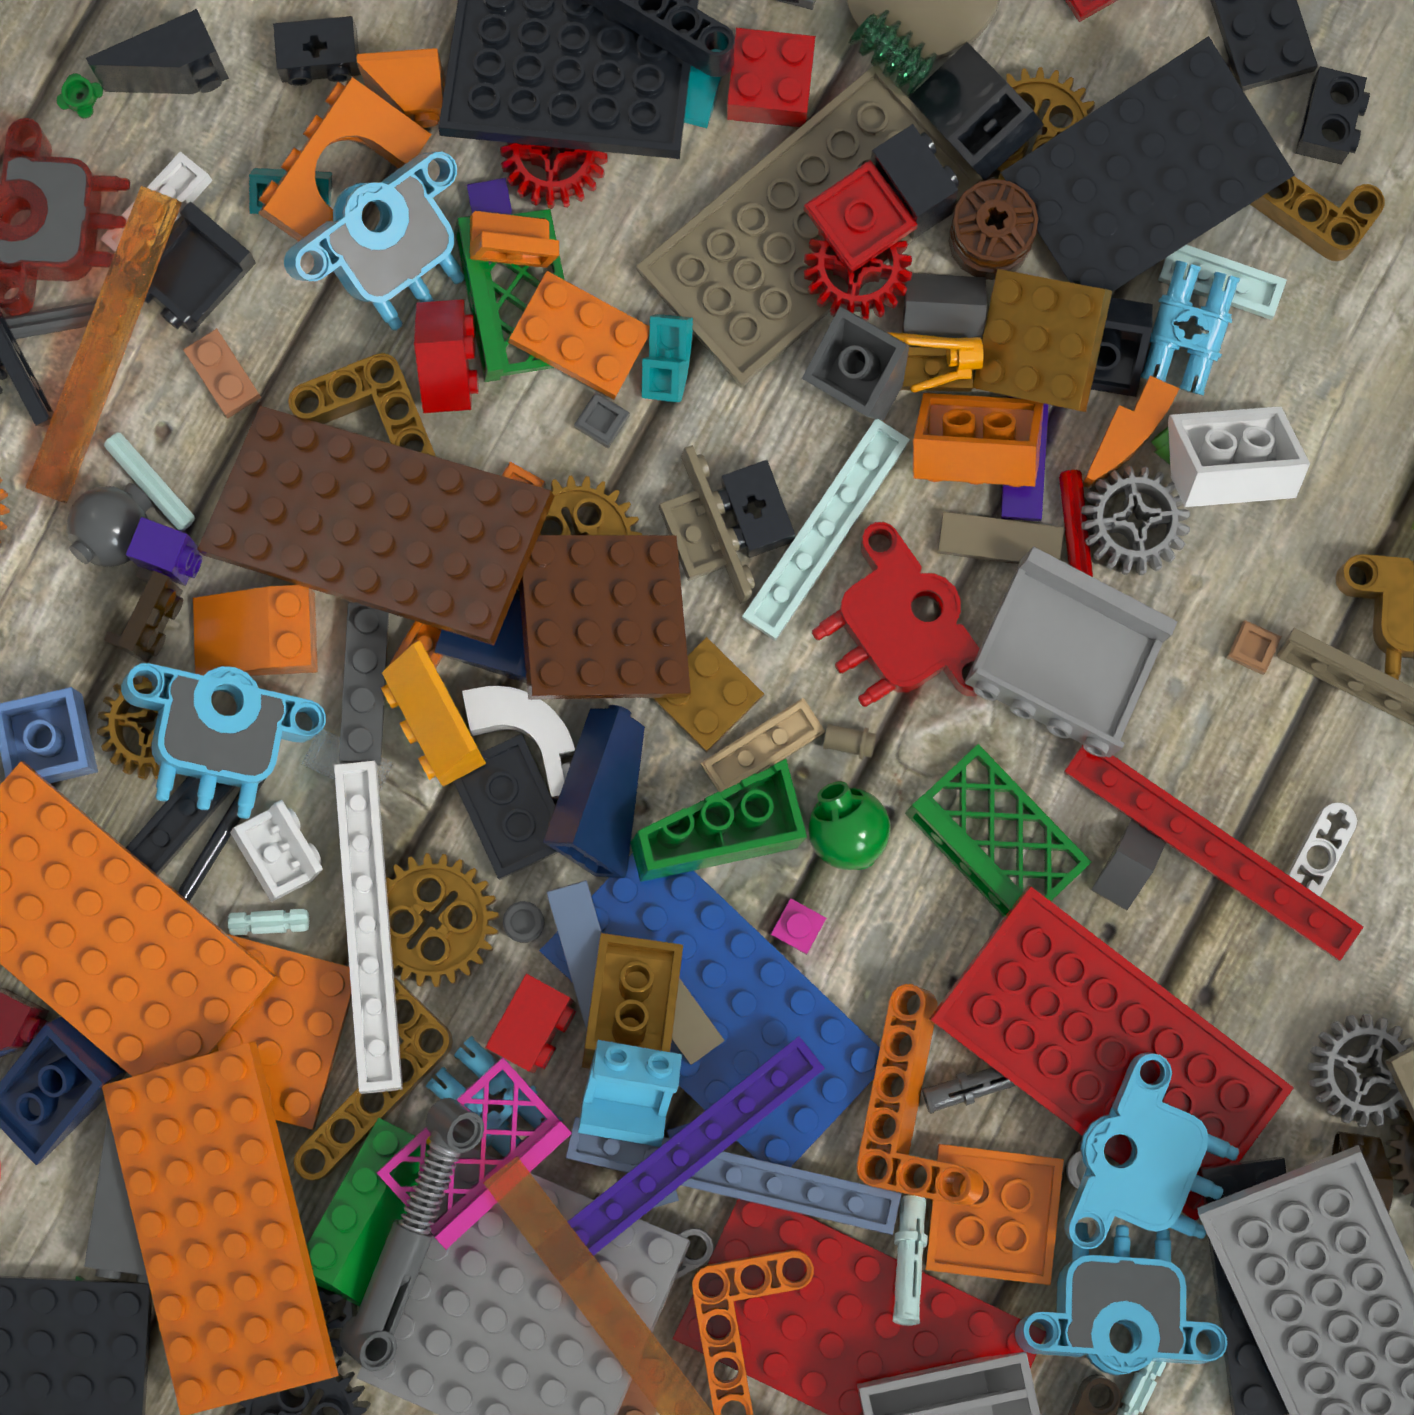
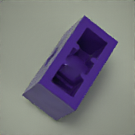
[126,517,203,586]

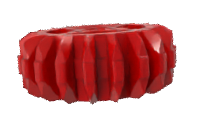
[500,143,608,209]
[804,230,912,321]

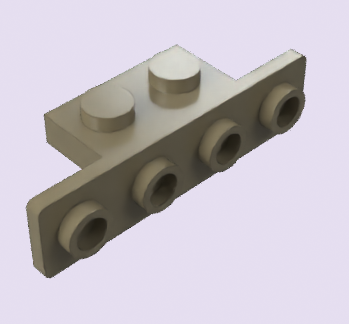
[658,445,755,604]

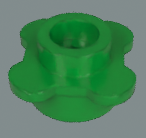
[57,73,103,119]

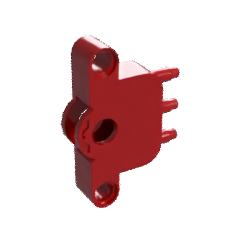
[811,522,980,707]

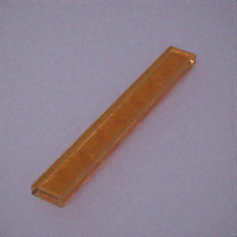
[483,1156,714,1415]

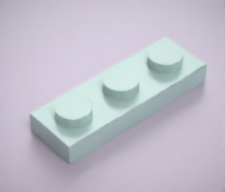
[1158,245,1287,320]

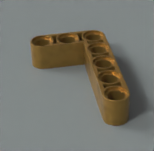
[288,353,436,457]
[293,976,453,1180]

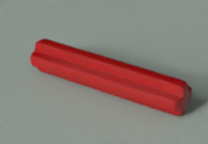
[1059,469,1093,577]

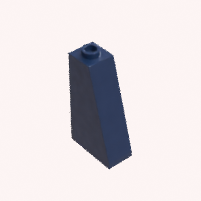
[543,705,645,878]

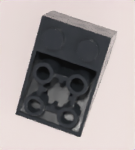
[908,42,1044,181]

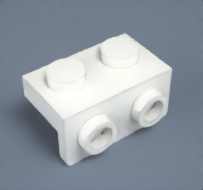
[230,800,322,902]

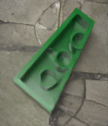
[630,759,807,882]

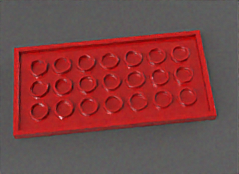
[929,886,1294,1221]
[672,1199,1046,1415]

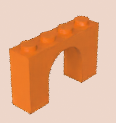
[258,77,432,242]

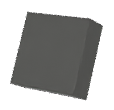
[574,392,630,448]

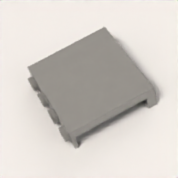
[965,546,1178,758]

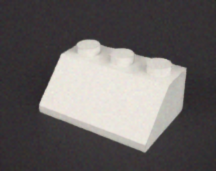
[1168,407,1310,507]

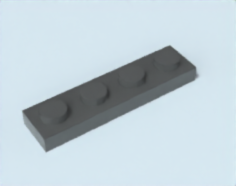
[339,602,389,766]

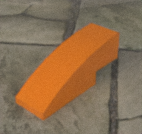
[1083,376,1180,489]

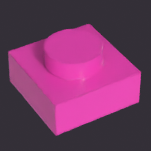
[771,899,827,955]

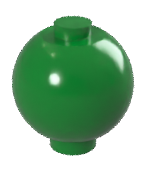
[808,781,891,870]

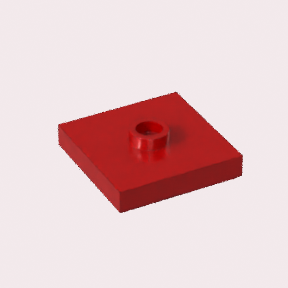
[804,160,918,274]

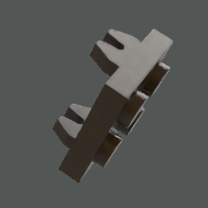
[104,567,184,663]

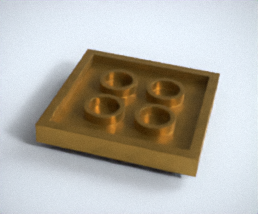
[973,269,1112,412]

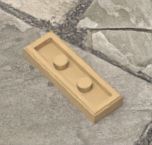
[701,698,825,792]

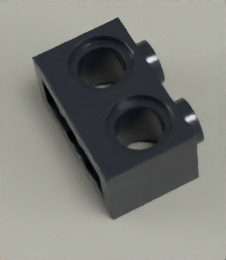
[1295,66,1370,165]

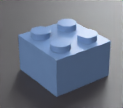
[0,687,98,783]

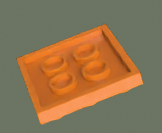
[925,1144,1064,1285]

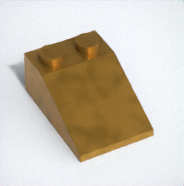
[581,933,683,1069]

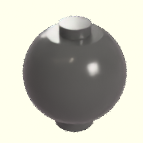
[67,483,152,567]

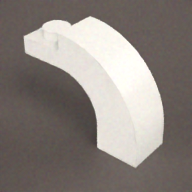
[462,686,575,801]

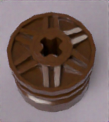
[948,179,1038,280]

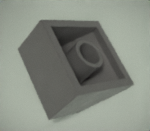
[802,307,909,420]

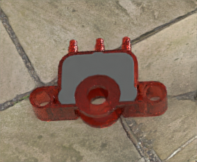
[0,118,130,316]

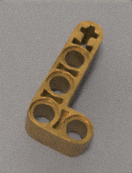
[1250,176,1385,261]

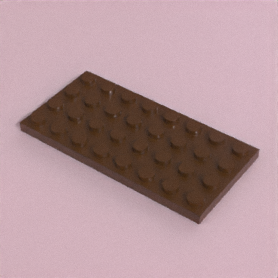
[197,406,555,645]

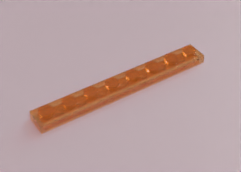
[25,186,182,503]

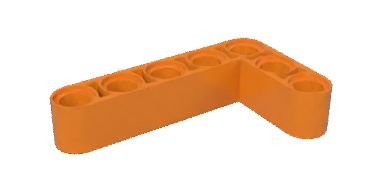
[857,984,983,1205]
[692,1250,814,1415]

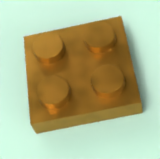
[652,637,764,753]

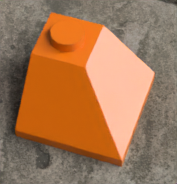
[357,48,445,128]

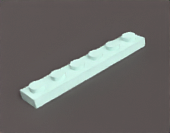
[742,419,910,641]

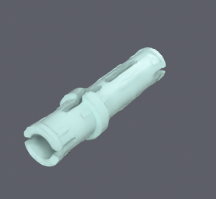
[893,1195,928,1326]

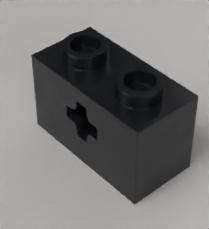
[273,16,361,86]
[717,460,795,558]

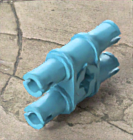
[1141,260,1240,396]
[425,1036,563,1157]

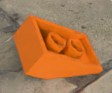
[193,585,318,676]

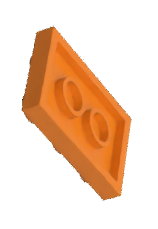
[508,271,650,400]

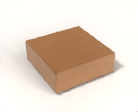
[1226,620,1282,675]

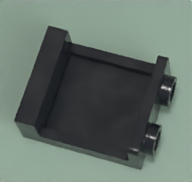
[127,201,256,333]

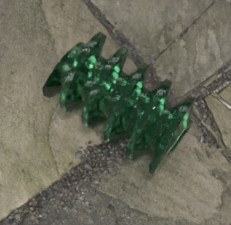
[848,9,937,97]

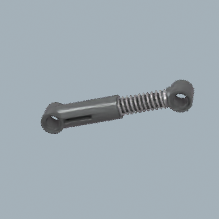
[339,1098,484,1371]

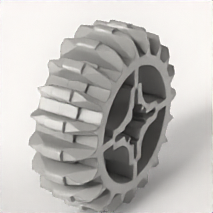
[1081,466,1190,575]
[1307,1014,1414,1127]

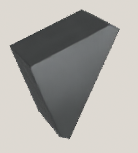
[1091,819,1166,911]

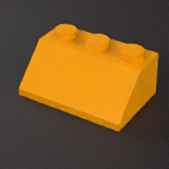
[381,640,486,786]

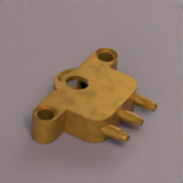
[1336,554,1414,680]

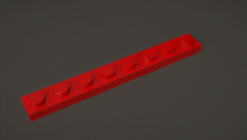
[1064,745,1364,962]

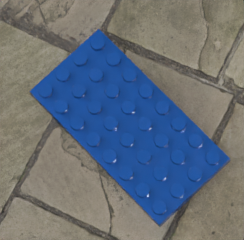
[539,853,880,1167]

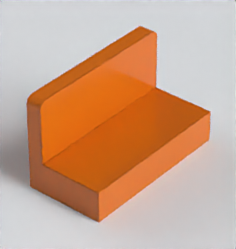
[470,211,559,268]

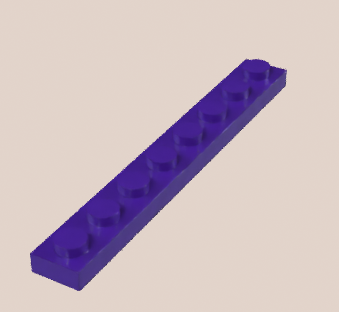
[534,1036,825,1282]

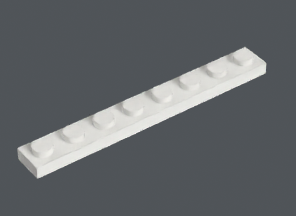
[334,761,403,1094]

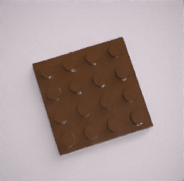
[519,535,691,700]

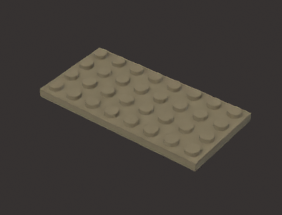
[636,63,982,387]

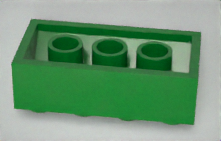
[307,1117,447,1307]

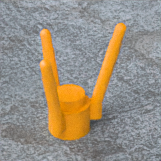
[887,332,983,393]

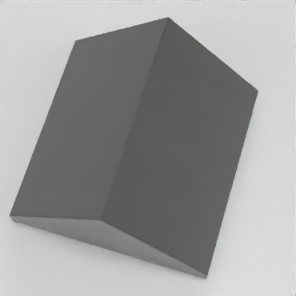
[902,273,987,348]

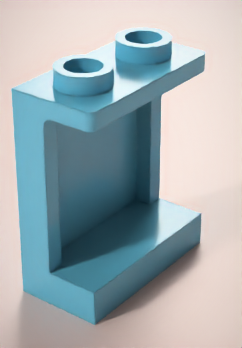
[578,1040,682,1147]

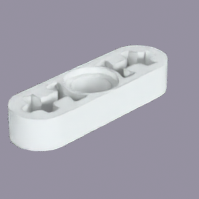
[1287,803,1357,896]

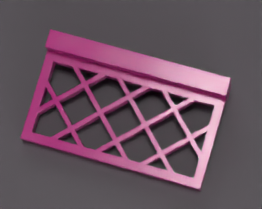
[376,1057,572,1250]

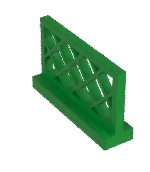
[454,209,565,382]
[905,744,1092,917]

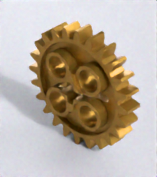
[987,67,1095,181]
[539,475,642,535]
[386,853,500,988]

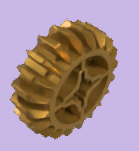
[97,676,178,780]

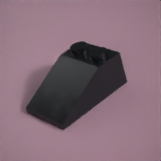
[86,9,229,94]

